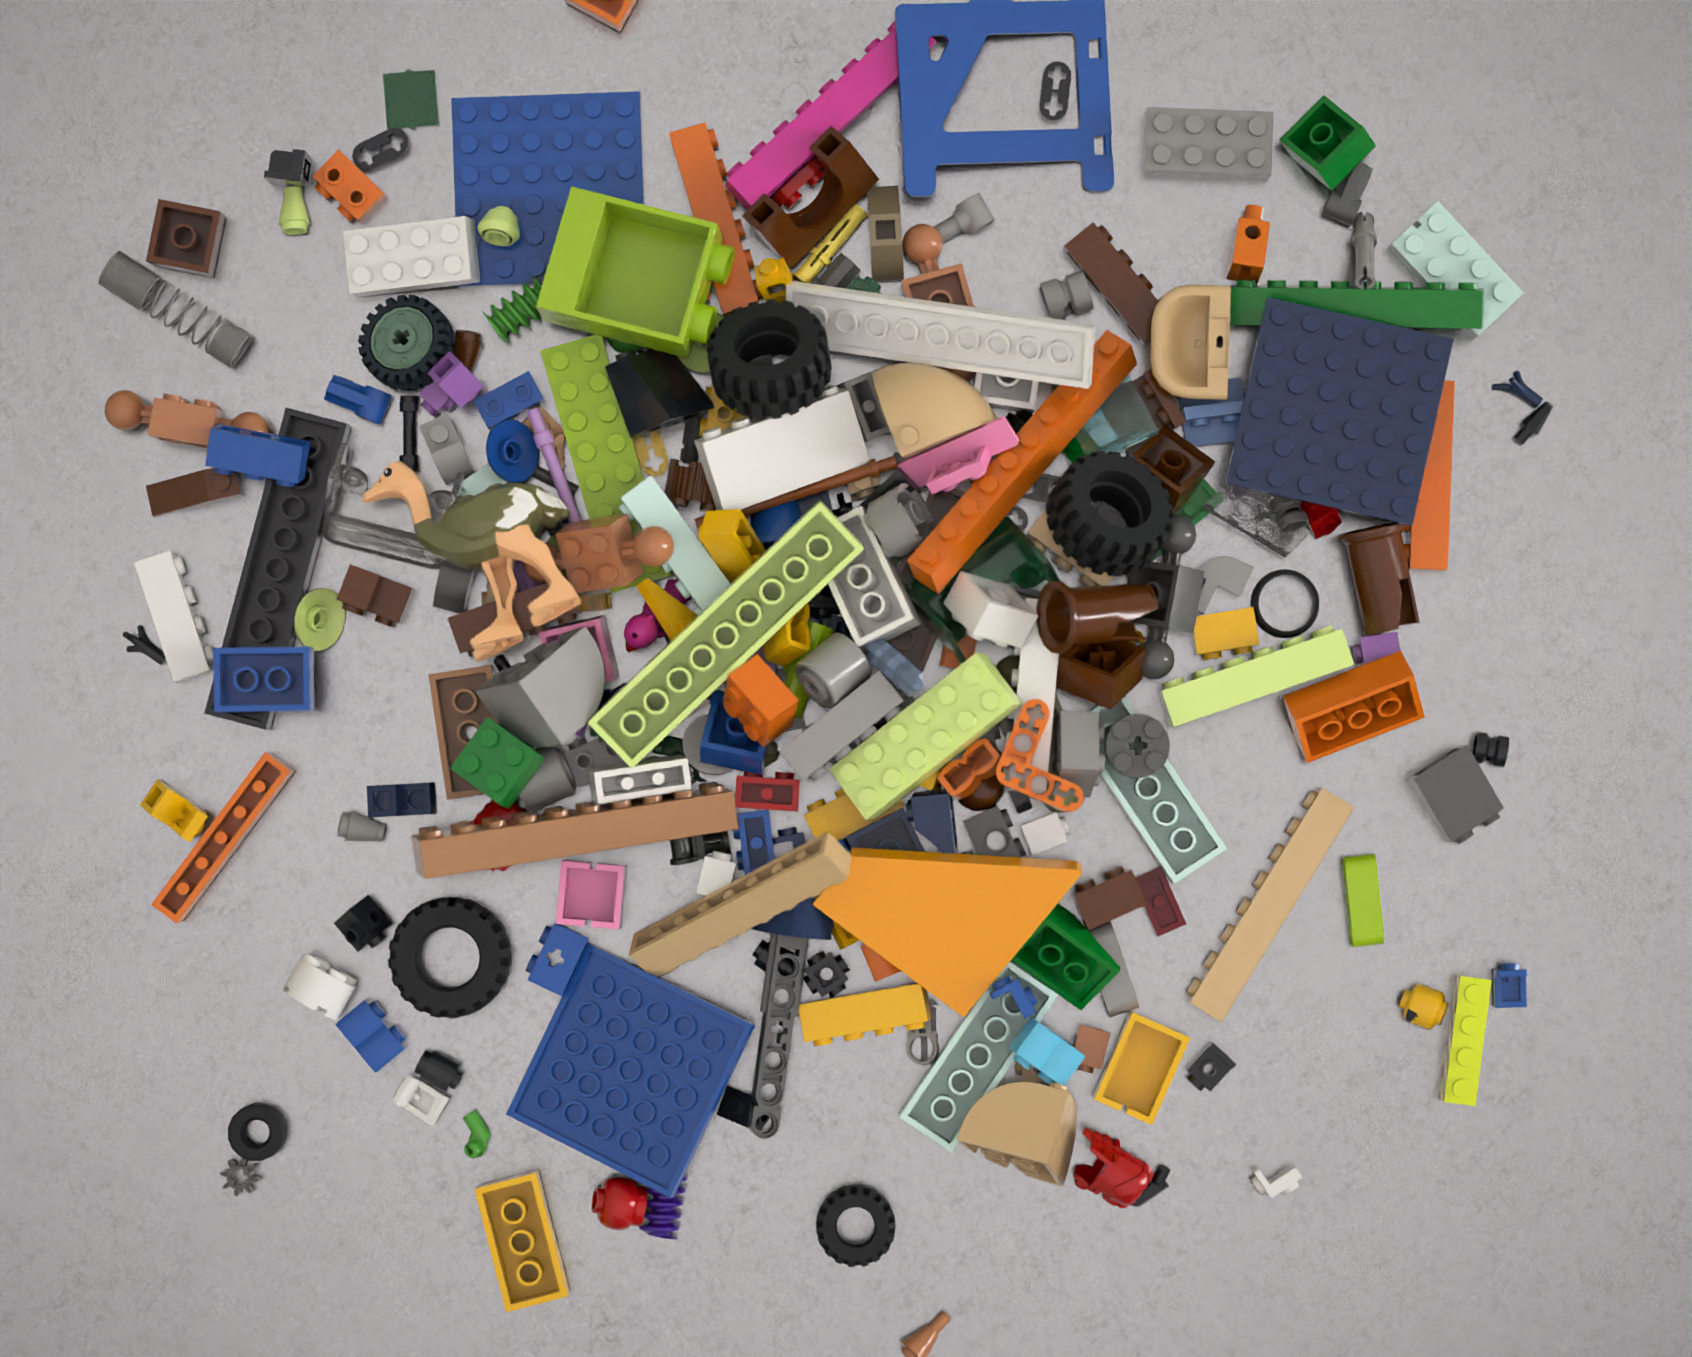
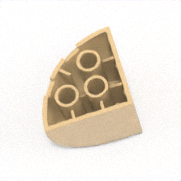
[872,363,997,458]
[957,1082,1077,1187]

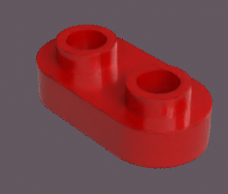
[771,157,825,209]

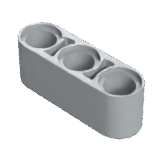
[1087,921,1139,1018]

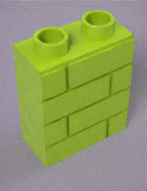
[536,186,735,358]

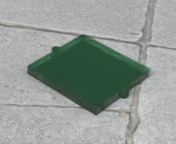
[383,69,439,130]

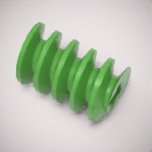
[482,276,541,342]

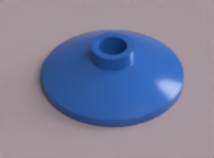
[486,420,539,483]

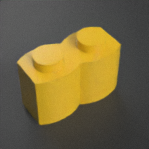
[763,603,811,667]

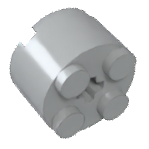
[863,483,934,558]

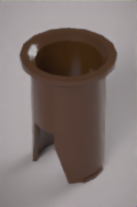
[1336,522,1420,635]
[1036,580,1158,654]

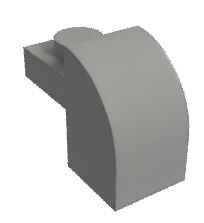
[419,413,476,486]
[1197,556,1254,614]

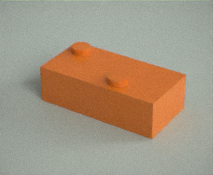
[1283,650,1425,763]

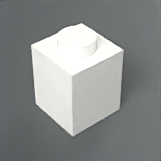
[1020,812,1071,855]

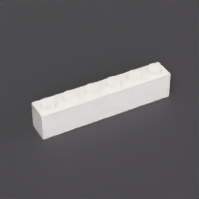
[1003,598,1059,793]

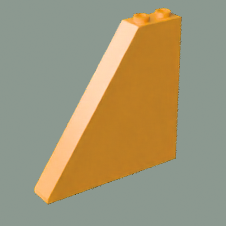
[813,848,1082,1017]

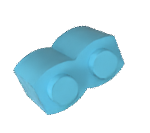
[1009,1017,1086,1086]

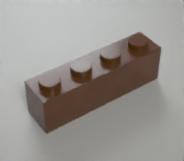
[1063,222,1161,346]
[447,575,581,657]

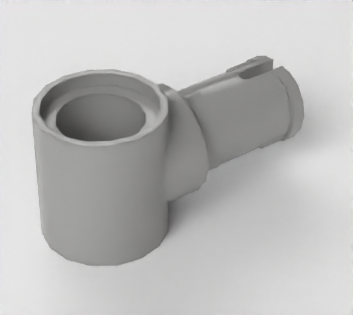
[934,193,995,242]

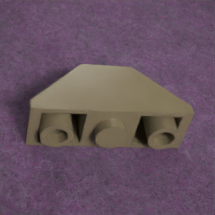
[867,185,904,282]

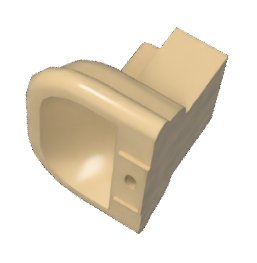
[1150,284,1231,400]

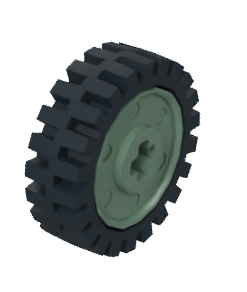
[358,294,455,391]

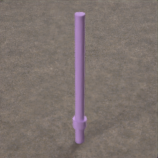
[527,408,582,523]

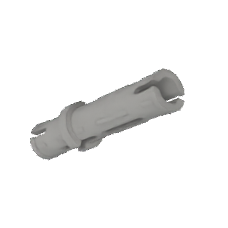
[1352,212,1377,289]

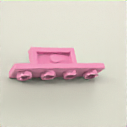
[897,416,1019,494]

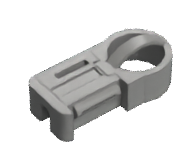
[906,1000,939,1065]

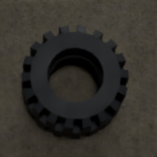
[816,1185,895,1267]

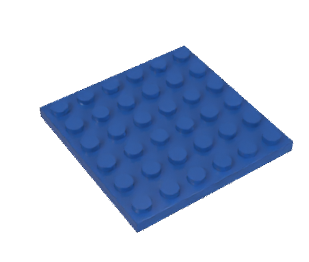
[451,91,644,287]
[506,943,755,1198]

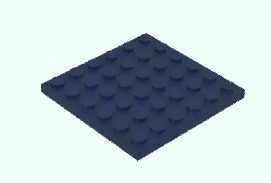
[1225,297,1454,526]

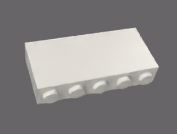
[694,385,870,510]

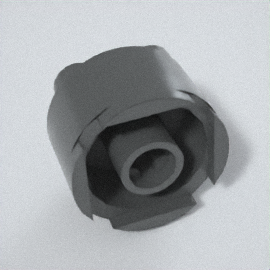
[1104,714,1170,778]

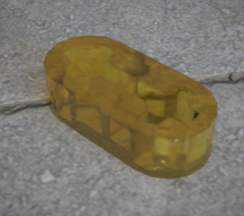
[632,430,669,477]
[575,593,613,614]

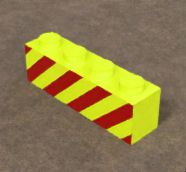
[1439,975,1492,1106]

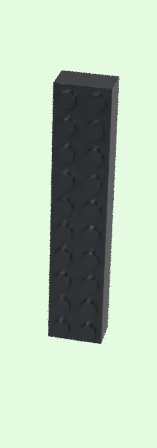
[204,408,351,730]

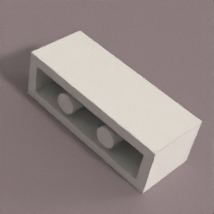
[588,754,692,804]

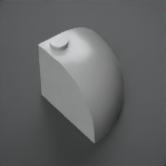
[475,626,605,747]

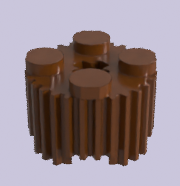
[664,459,716,511]

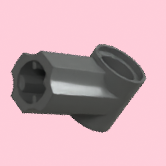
[1322,162,1373,226]
[810,253,861,289]

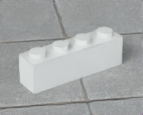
[134,550,213,683]

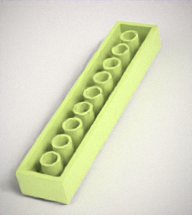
[587,500,864,769]

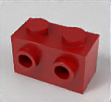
[735,771,800,812]

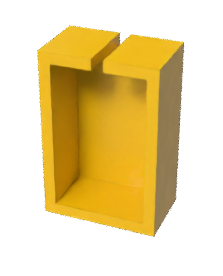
[1092,1011,1190,1125]

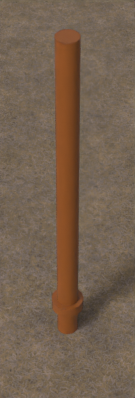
[695,456,898,530]

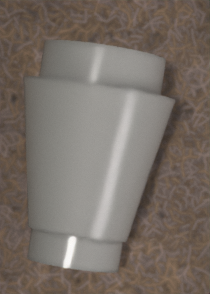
[337,810,385,842]

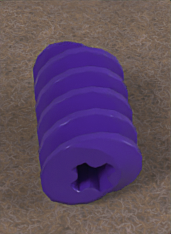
[639,1175,688,1239]

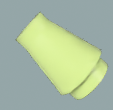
[278,186,310,235]

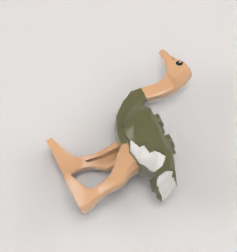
[361,461,581,662]

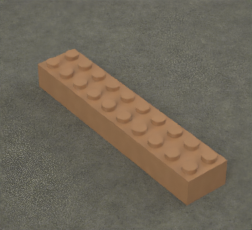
[411,782,739,879]

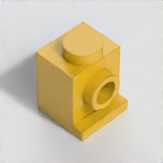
[754,258,795,303]

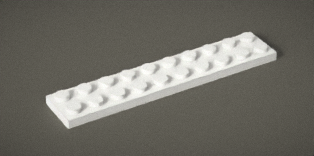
[786,281,1095,389]

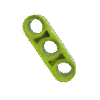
[1342,853,1384,948]

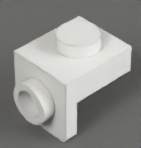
[392,1075,450,1126]
[1251,1165,1303,1198]

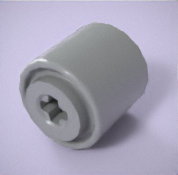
[795,632,872,708]
[519,746,576,812]

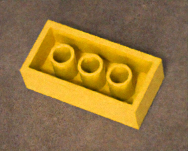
[474,1170,570,1312]

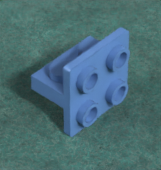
[1180,378,1244,446]

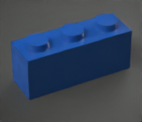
[205,424,310,486]

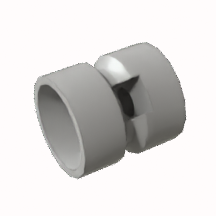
[1040,270,1094,319]

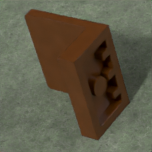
[1100,368,1186,455]

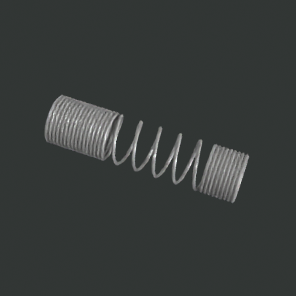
[98,251,252,368]

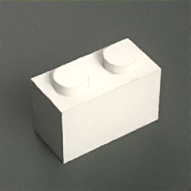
[696,851,737,896]

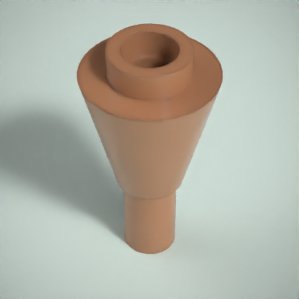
[900,1311,951,1357]

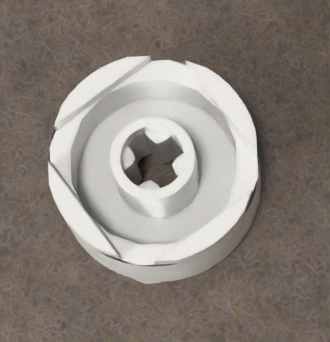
[282,953,357,1021]

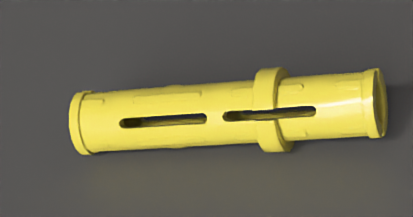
[793,204,868,283]

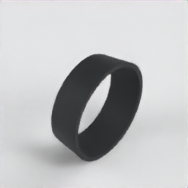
[1250,569,1319,638]

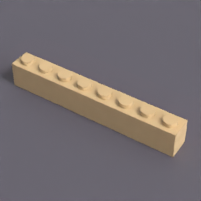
[1186,787,1355,1022]
[629,831,852,977]

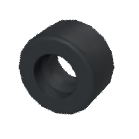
[228,1103,287,1161]

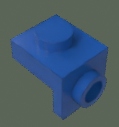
[1493,963,1529,1008]
[989,976,1038,1019]

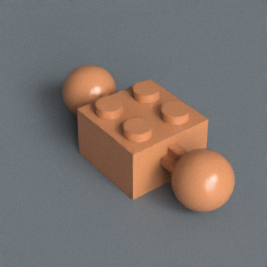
[901,224,975,382]
[104,390,270,448]
[523,513,674,593]

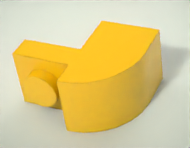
[140,779,208,842]

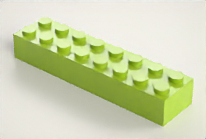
[540,335,673,594]

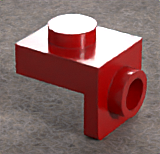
[1301,502,1342,539]

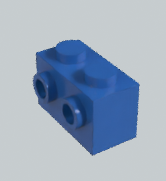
[733,810,775,875]

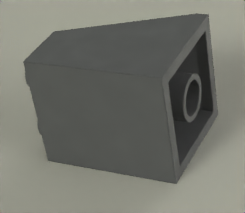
[1406,744,1504,844]

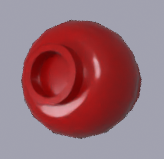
[591,1176,647,1230]

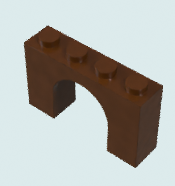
[742,126,879,269]

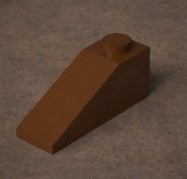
[146,468,245,517]

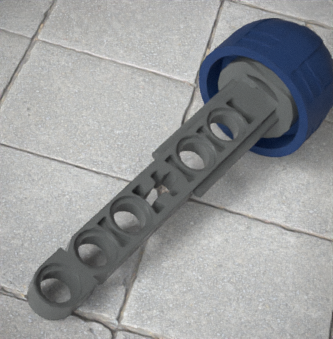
[748,895,834,1139]

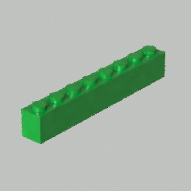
[1230,279,1484,329]

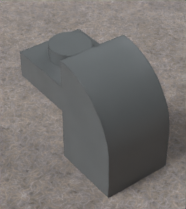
[433,560,475,613]

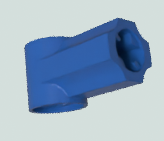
[324,375,392,425]

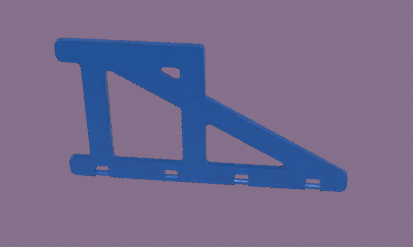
[895,0,1114,197]

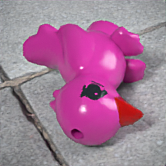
[624,579,691,652]

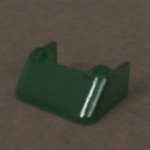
[906,516,1060,664]

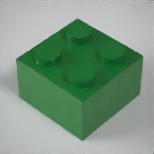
[1279,95,1376,191]
[450,716,546,809]

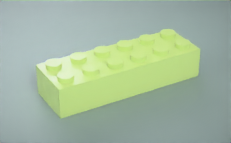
[1157,625,1354,727]
[829,653,1023,820]

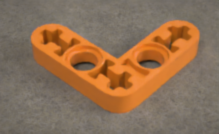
[996,699,1084,813]

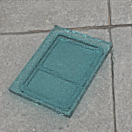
[1050,374,1159,454]

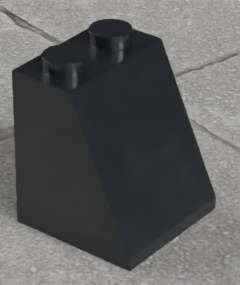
[605,347,715,438]

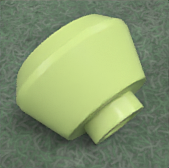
[477,206,520,246]

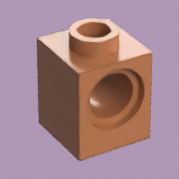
[1073,1023,1111,1073]

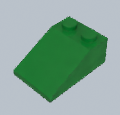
[1011,904,1121,1010]

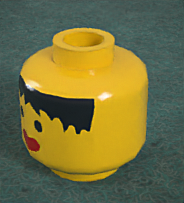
[1399,984,1449,1030]

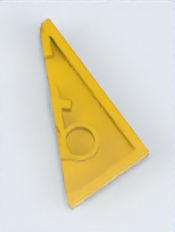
[636,578,697,640]

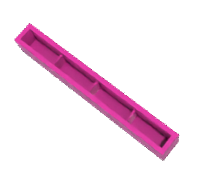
[725,22,937,210]

